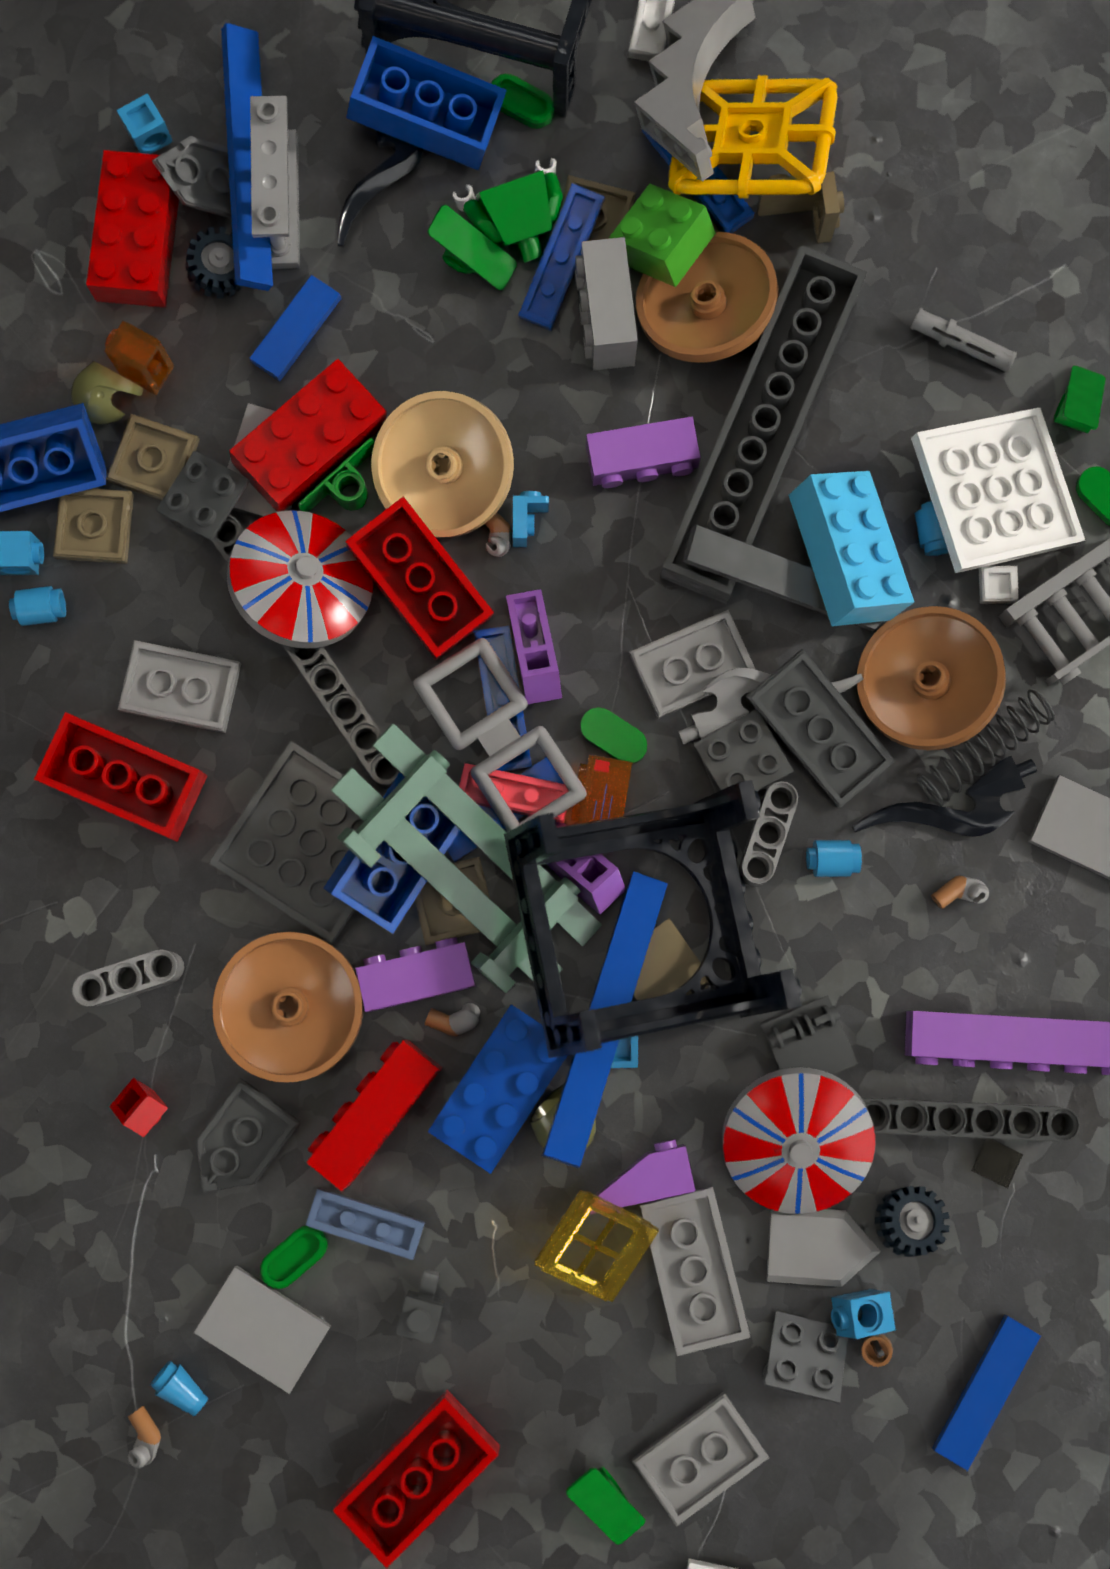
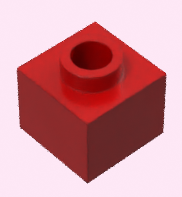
[109,1077,168,1137]

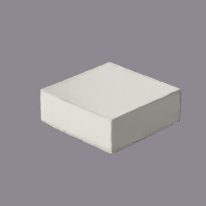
[979,566,1019,604]

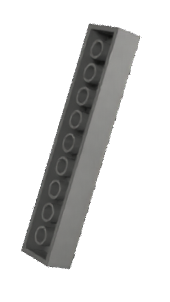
[660,245,867,605]

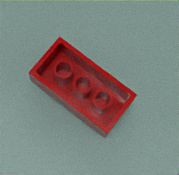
[86,150,179,308]
[229,358,387,512]
[345,496,494,660]
[34,712,208,842]
[306,1040,443,1191]
[333,1389,500,1569]

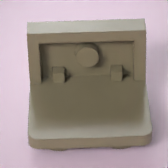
[757,171,844,243]

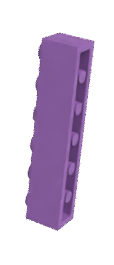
[905,1011,1110,1075]

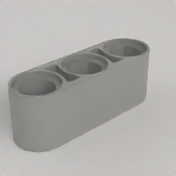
[739,781,799,887]
[72,949,184,1007]

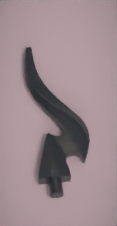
[337,131,424,247]
[852,756,1037,837]

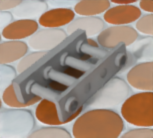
[250,96,300,269]
[998,538,1110,686]

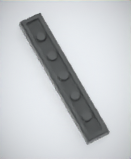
[682,525,881,632]

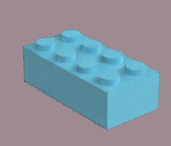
[789,471,914,627]

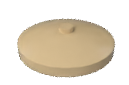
[371,391,514,537]

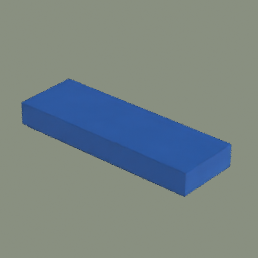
[250,275,342,382]

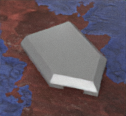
[766,1209,881,1287]

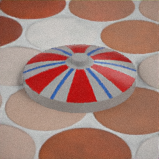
[227,510,373,649]
[722,1067,875,1214]

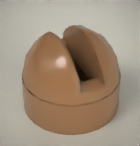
[862,1334,893,1367]

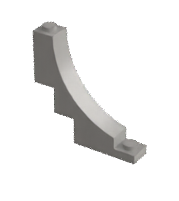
[634,0,756,181]

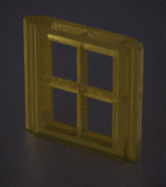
[534,1189,659,1302]

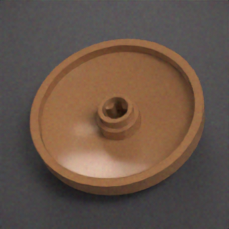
[636,232,779,363]
[857,606,1006,750]
[212,932,364,1083]

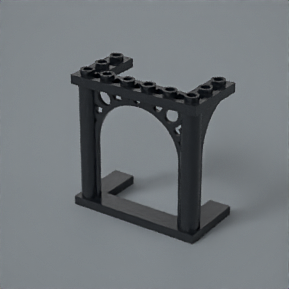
[354,0,592,117]
[504,780,802,1058]

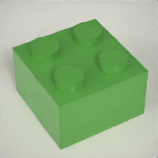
[609,183,716,287]

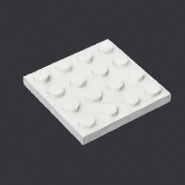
[911,407,1085,573]

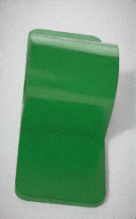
[427,205,517,290]
[1053,365,1106,434]
[298,438,374,512]
[566,1466,645,1545]

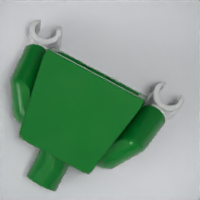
[453,158,563,263]

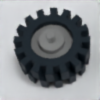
[185,227,243,298]
[875,1186,950,1257]

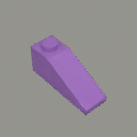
[506,589,562,704]
[547,822,626,914]
[582,1139,695,1216]

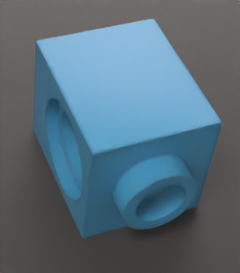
[117,93,173,154]
[0,531,44,575]
[831,1289,896,1339]

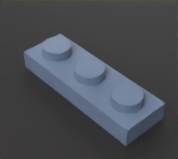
[305,1188,425,1260]

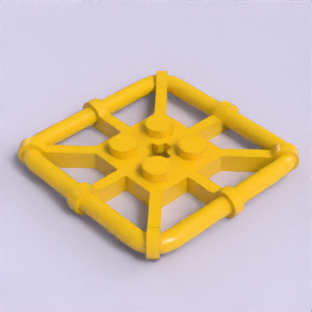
[668,75,838,199]

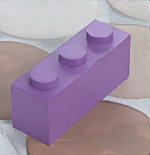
[586,416,701,488]
[356,937,476,1012]

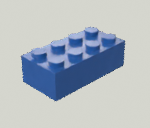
[346,36,507,171]
[0,403,107,512]
[323,772,460,934]
[428,1004,568,1174]

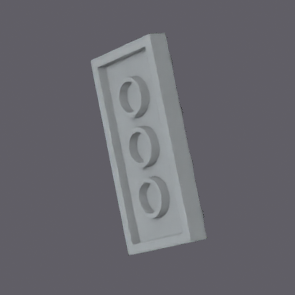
[640,1186,751,1356]

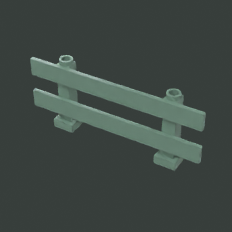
[330,723,602,993]

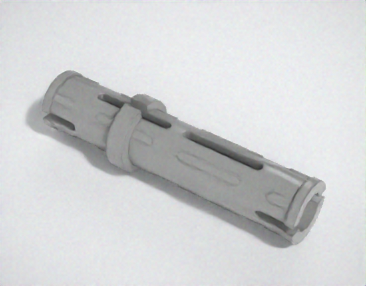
[910,307,1017,373]

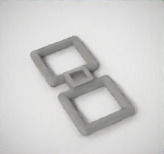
[413,638,587,832]

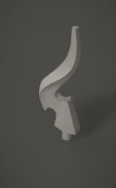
[678,668,863,745]

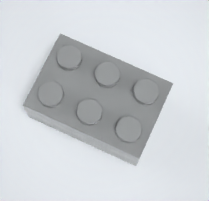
[575,237,638,371]

